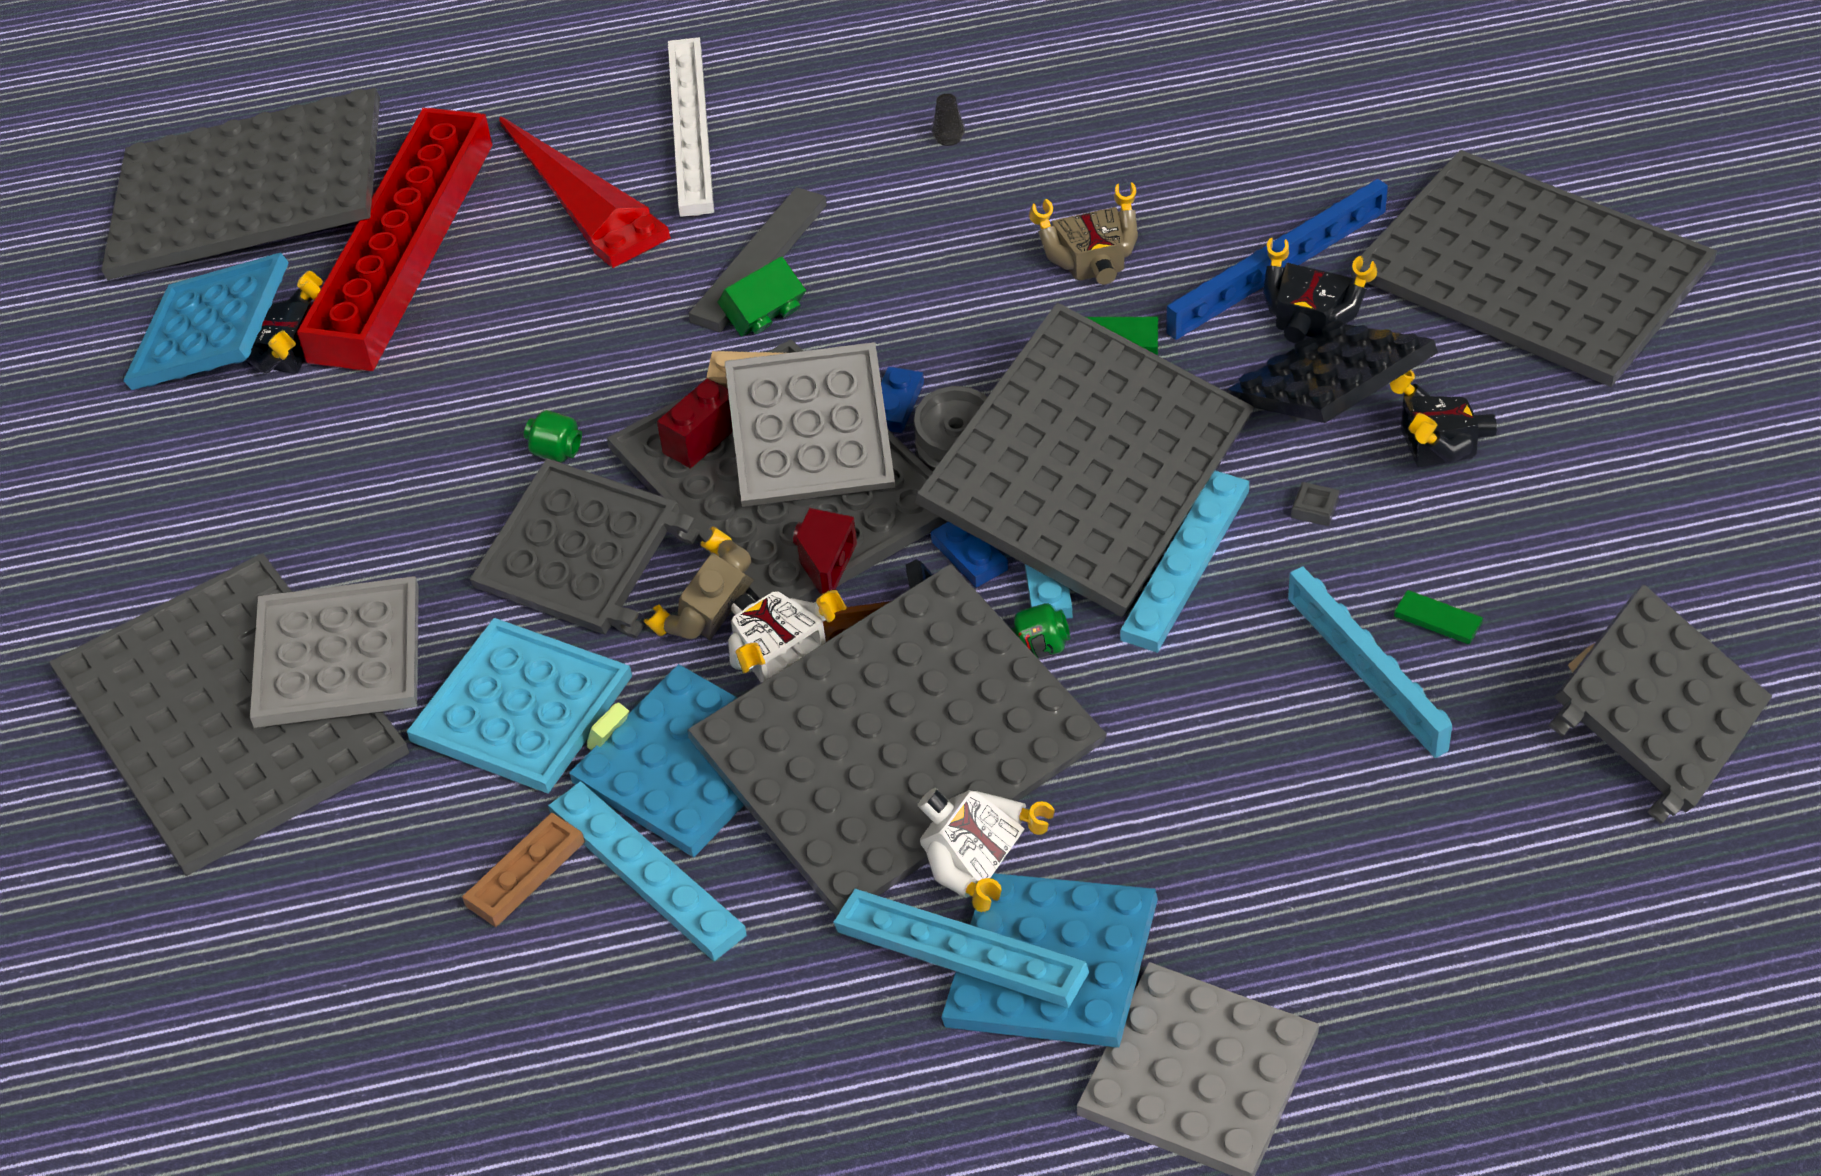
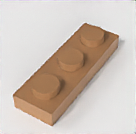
[462,812,585,927]

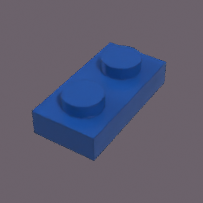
[881,366,924,433]
[931,522,1008,588]

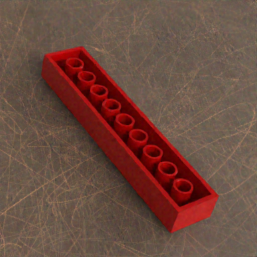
[297,107,493,371]

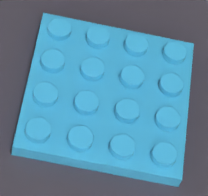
[407,618,632,794]

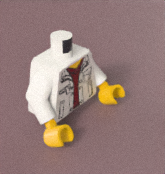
[728,590,847,683]
[918,788,1054,912]

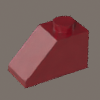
[793,508,857,595]

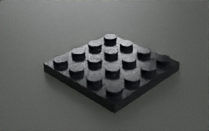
[1226,321,1438,423]

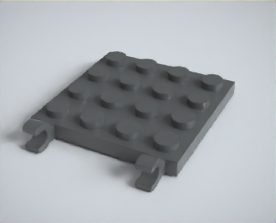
[470,458,700,638]
[1549,584,1772,824]

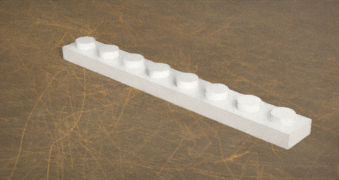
[668,37,714,217]

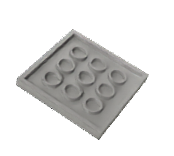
[725,342,895,507]
[250,576,419,728]
[1077,962,1319,1176]

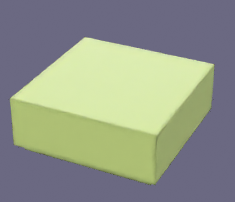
[587,702,629,750]

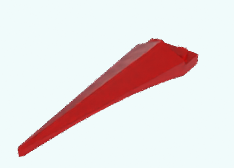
[499,116,671,268]

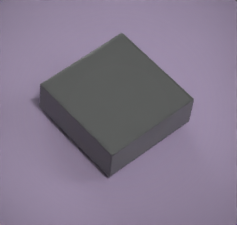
[1291,482,1340,526]

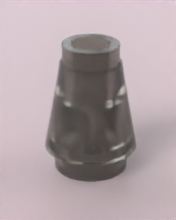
[932,94,965,146]

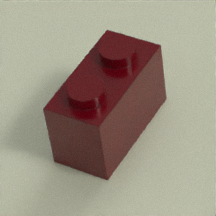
[657,378,733,469]

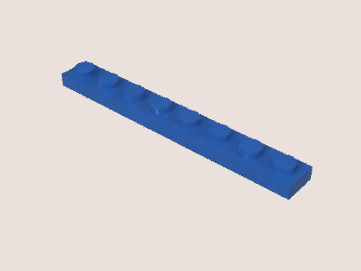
[1166,179,1388,340]

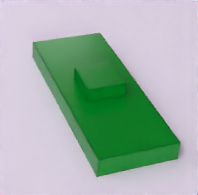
[1394,590,1483,645]

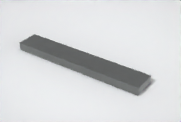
[689,187,827,332]

